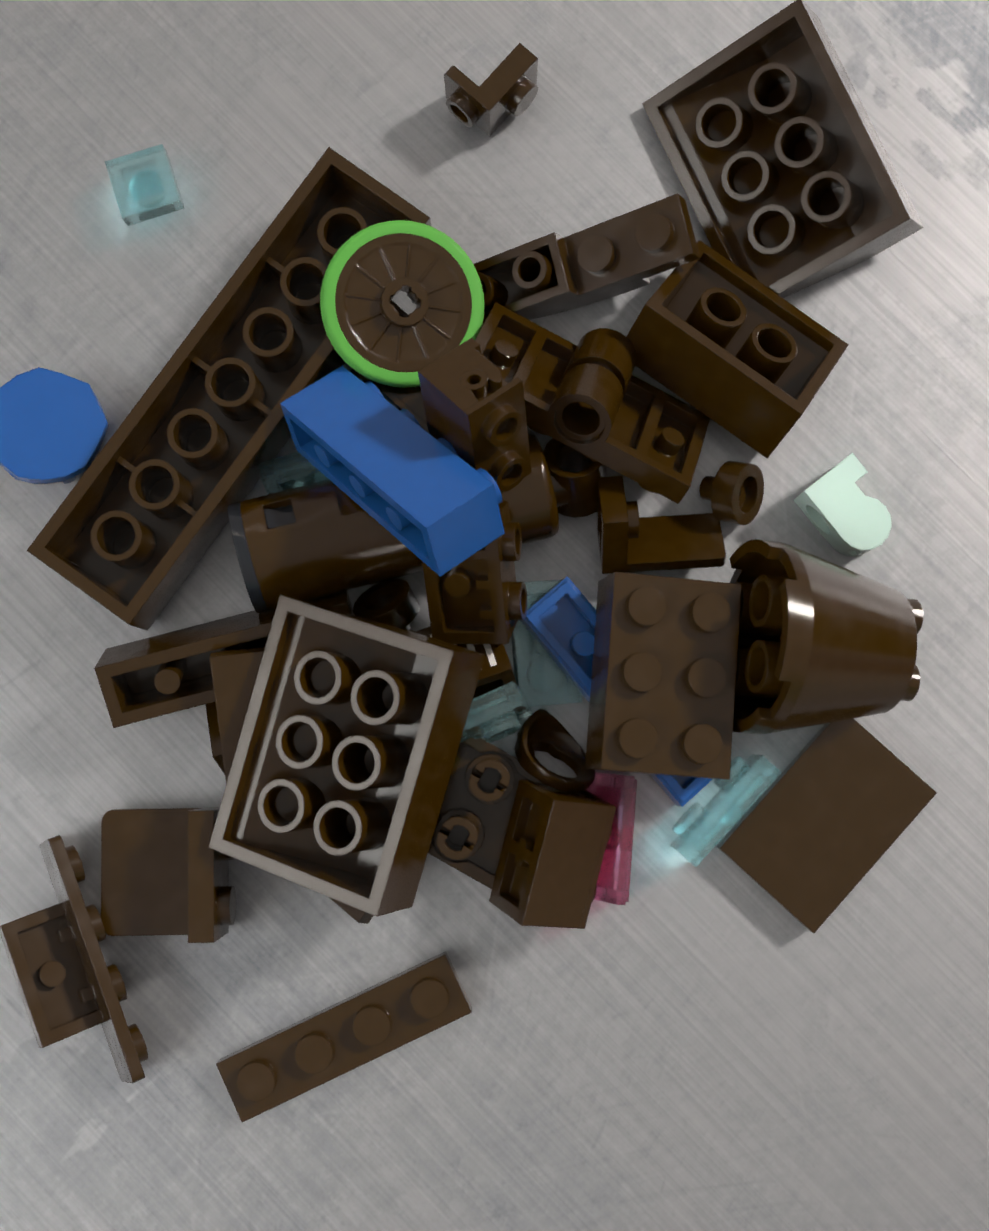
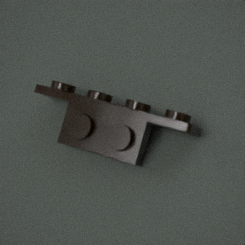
[0,835,148,1084]

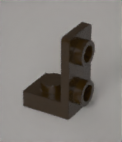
[597,476,726,574]

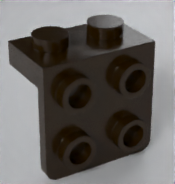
[101,807,236,943]

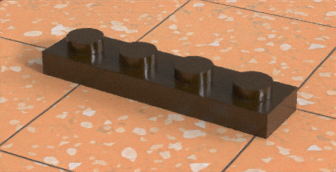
[216,951,472,1122]

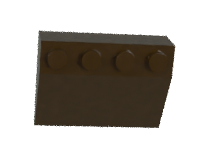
[642,0,924,298]
[209,595,485,917]

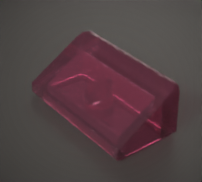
[586,772,637,905]

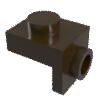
[444,43,538,136]

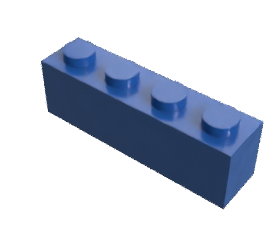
[280,366,505,576]

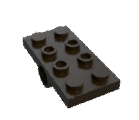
[475,302,710,504]

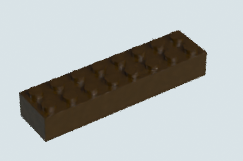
[27,147,431,631]

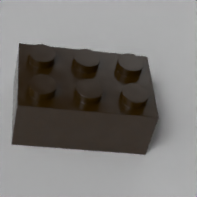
[585,572,741,780]

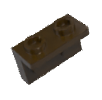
[422,501,527,644]

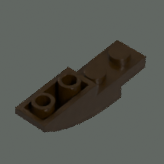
[474,193,700,326]

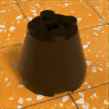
[730,539,923,735]

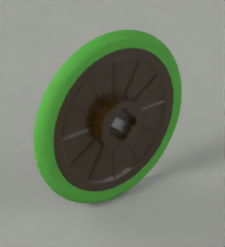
[320,220,484,388]

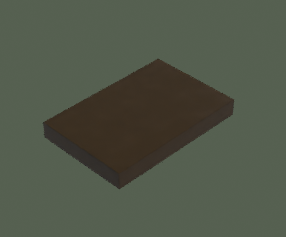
[717,719,937,933]

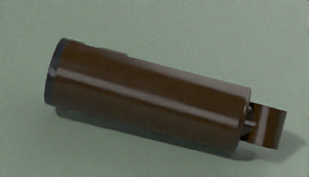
[228,429,607,613]

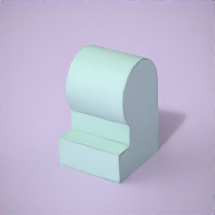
[794,453,892,557]

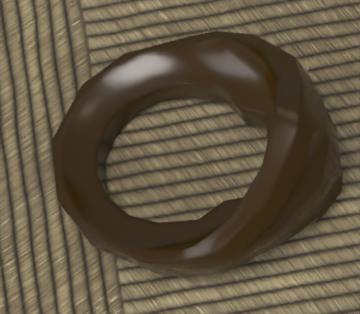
[514,708,595,793]

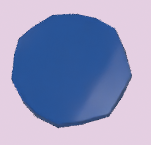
[0,367,109,484]

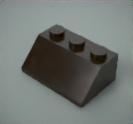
[626,240,849,458]

